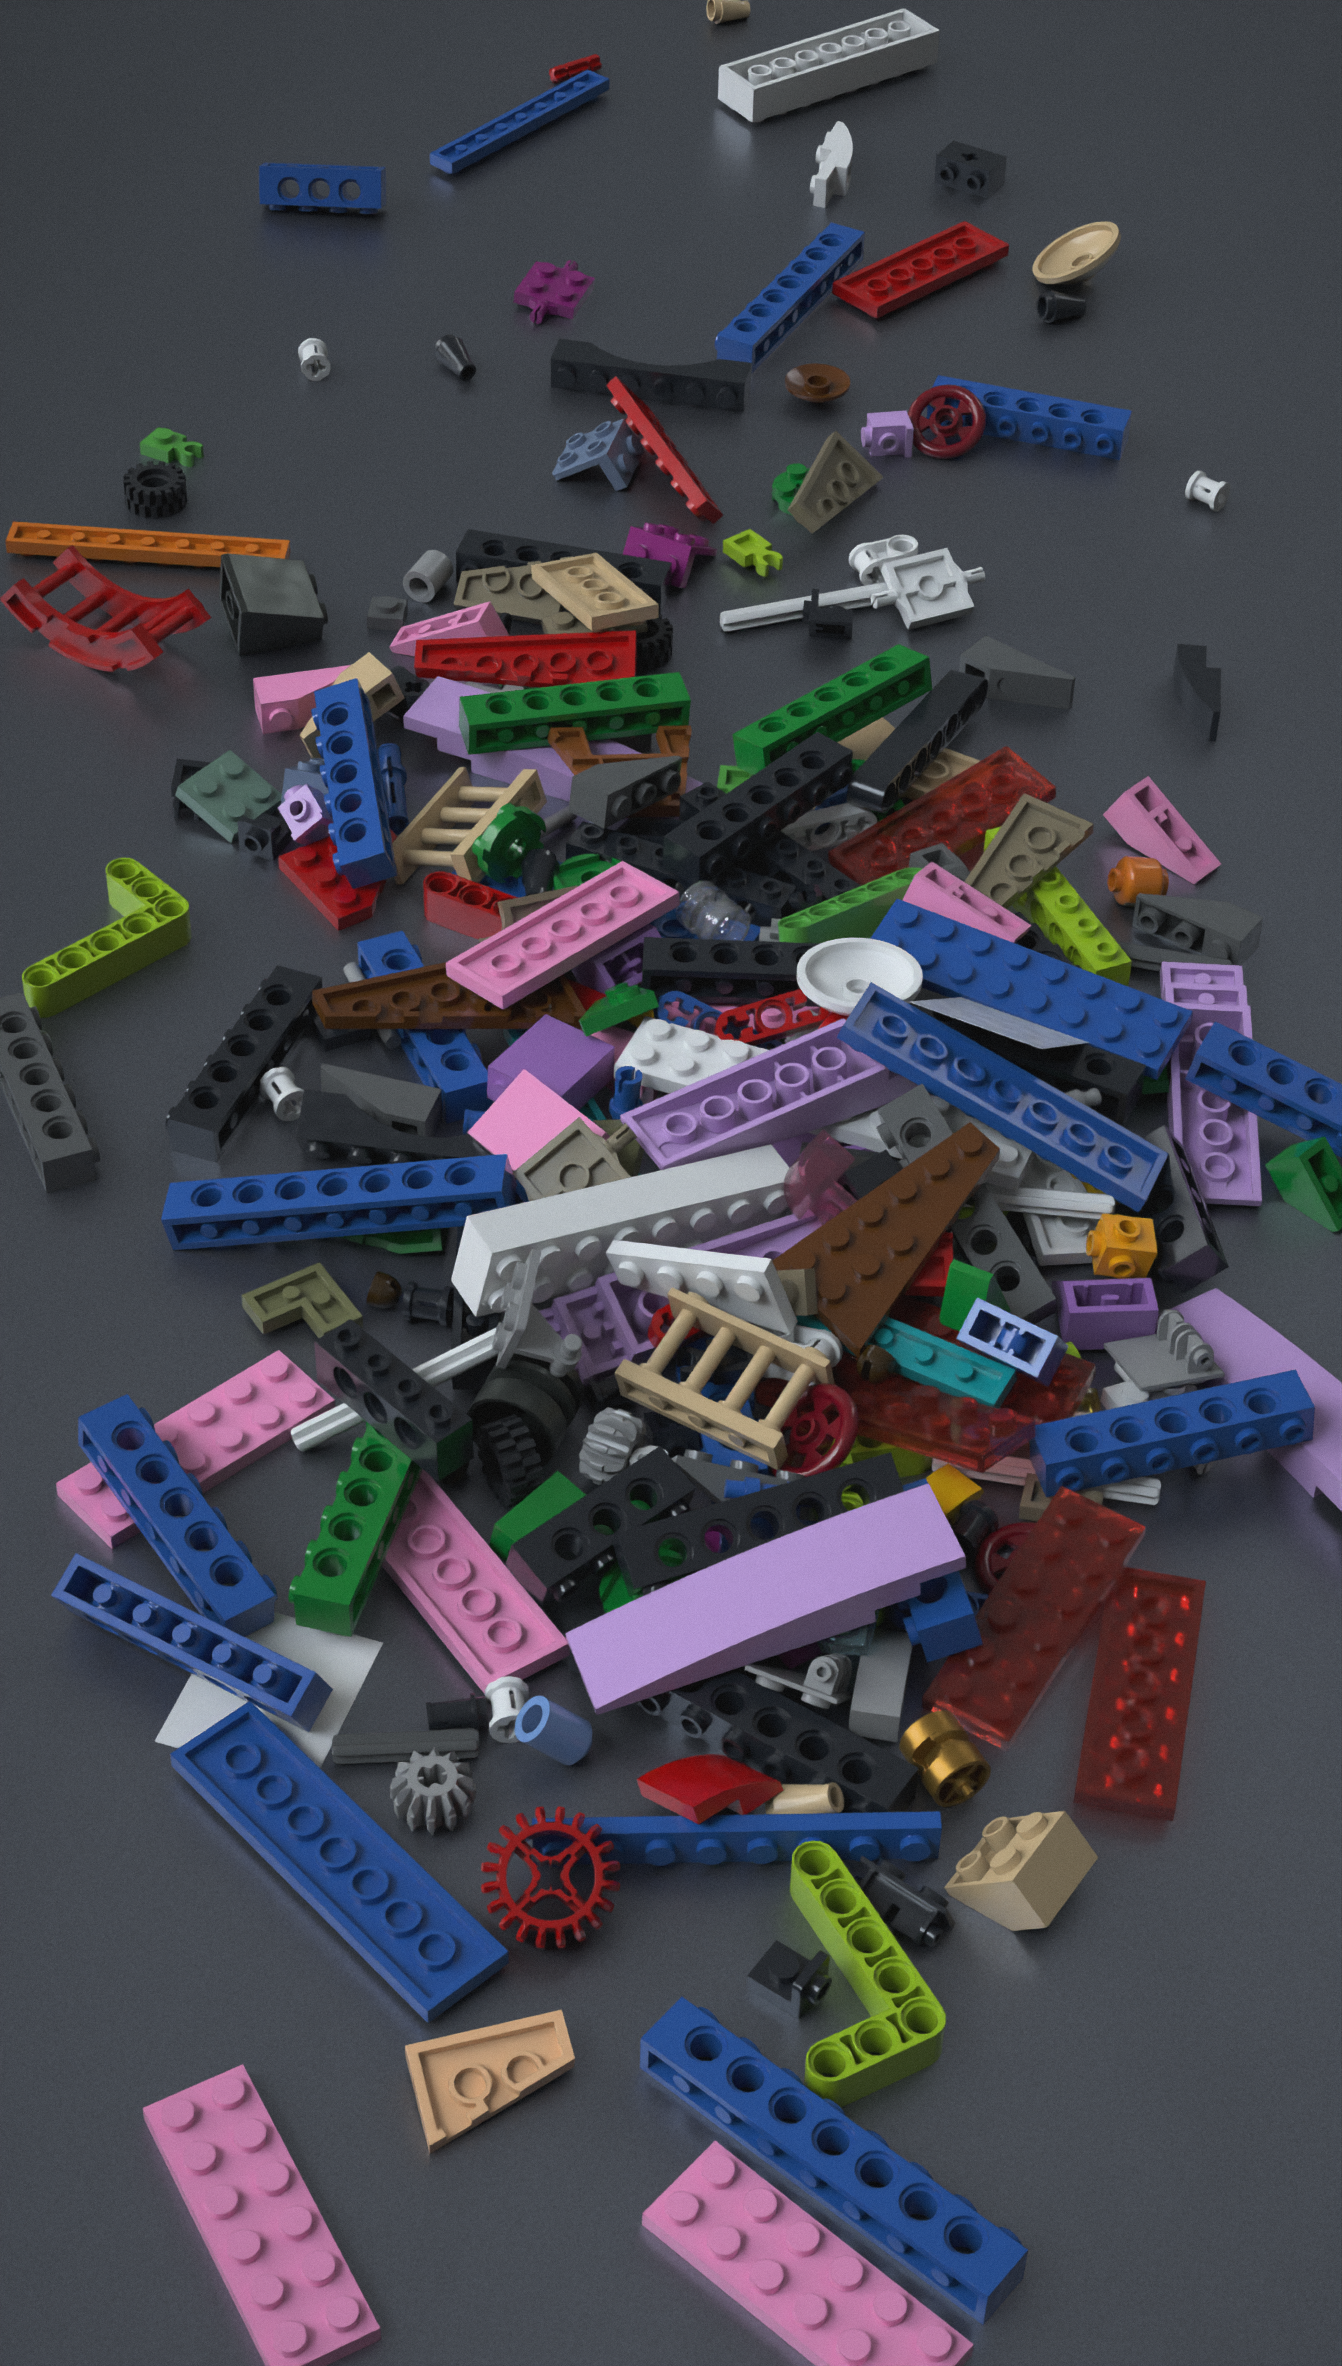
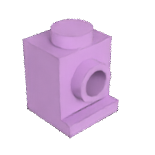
[861,410,914,458]
[278,784,333,846]

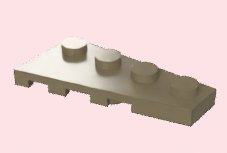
[788,431,884,534]
[964,793,1094,909]

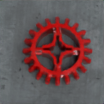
[481,1806,620,1949]

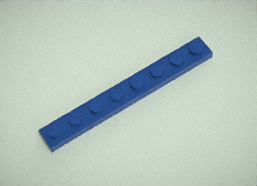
[430,69,610,174]
[532,1811,942,1867]

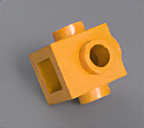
[1086,1213,1158,1278]

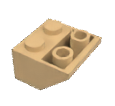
[944,1811,1098,1931]

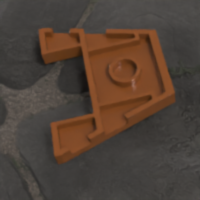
[547,725,692,818]

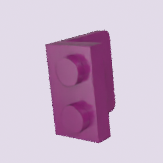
[623,522,718,588]

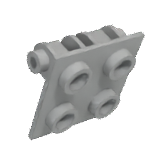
[1103,1309,1225,1392]
[744,1653,853,1709]

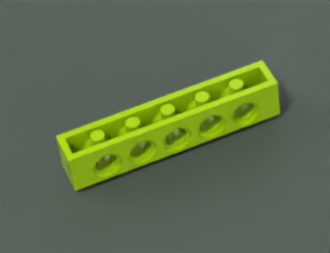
[984,827,1132,986]

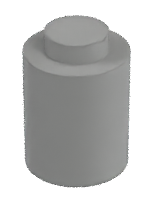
[403,550,453,603]

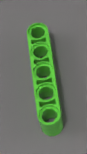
[777,867,923,943]

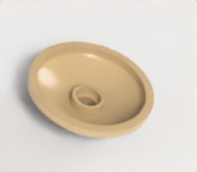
[1032,221,1121,285]

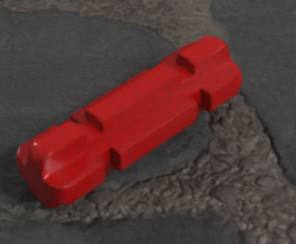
[549,54,602,84]

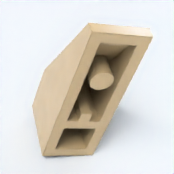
[299,652,405,759]

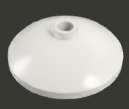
[797,938,923,1016]

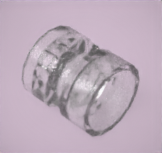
[676,881,751,941]

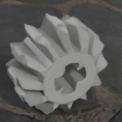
[579,1407,646,1485]
[390,1747,476,1836]

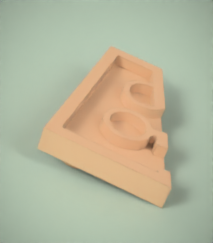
[405,2009,575,2154]

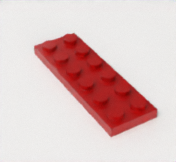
[832,221,1009,318]

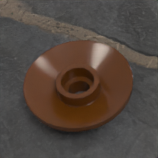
[785,363,850,403]

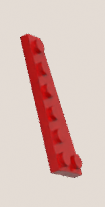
[606,376,723,524]
[414,630,637,688]

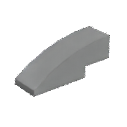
[849,1627,913,1742]

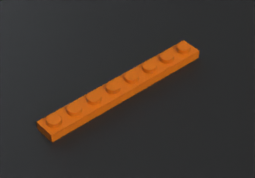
[5,521,291,568]

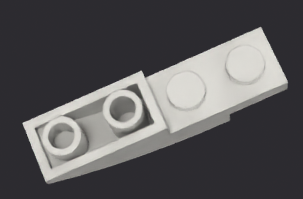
[810,121,853,208]

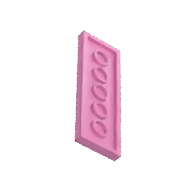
[446,861,680,1009]
[56,1350,335,1549]
[382,1470,570,1694]
[143,2064,381,2366]
[642,2141,974,2366]

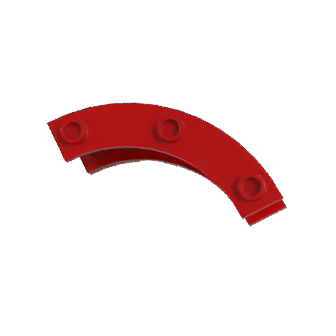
[0,545,211,672]

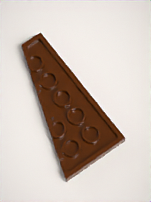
[312,962,586,1029]
[772,1122,1000,1358]

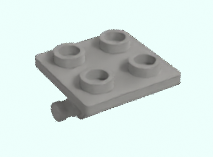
[492,1249,582,1378]

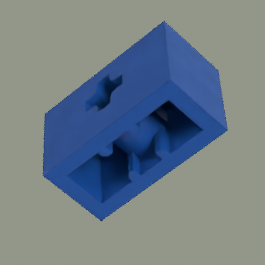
[956,1298,1069,1387]

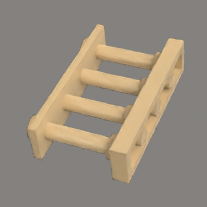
[392,767,547,884]
[615,1287,834,1470]

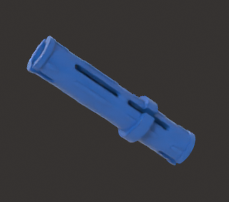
[378,743,410,834]

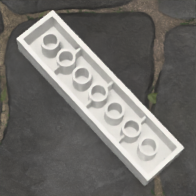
[718,8,940,123]
[451,1144,798,1317]

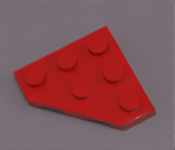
[278,829,398,931]

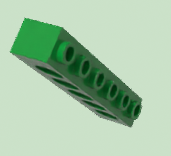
[732,644,933,775]
[459,672,691,755]
[288,1422,423,1637]

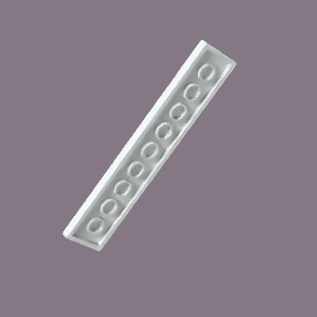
[614,1016,1035,1191]

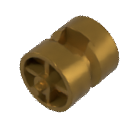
[899,1710,991,1807]

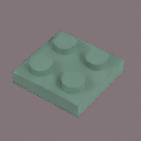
[175,750,282,843]

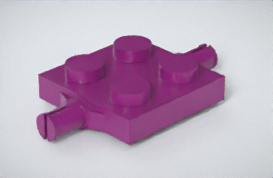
[513,260,595,324]

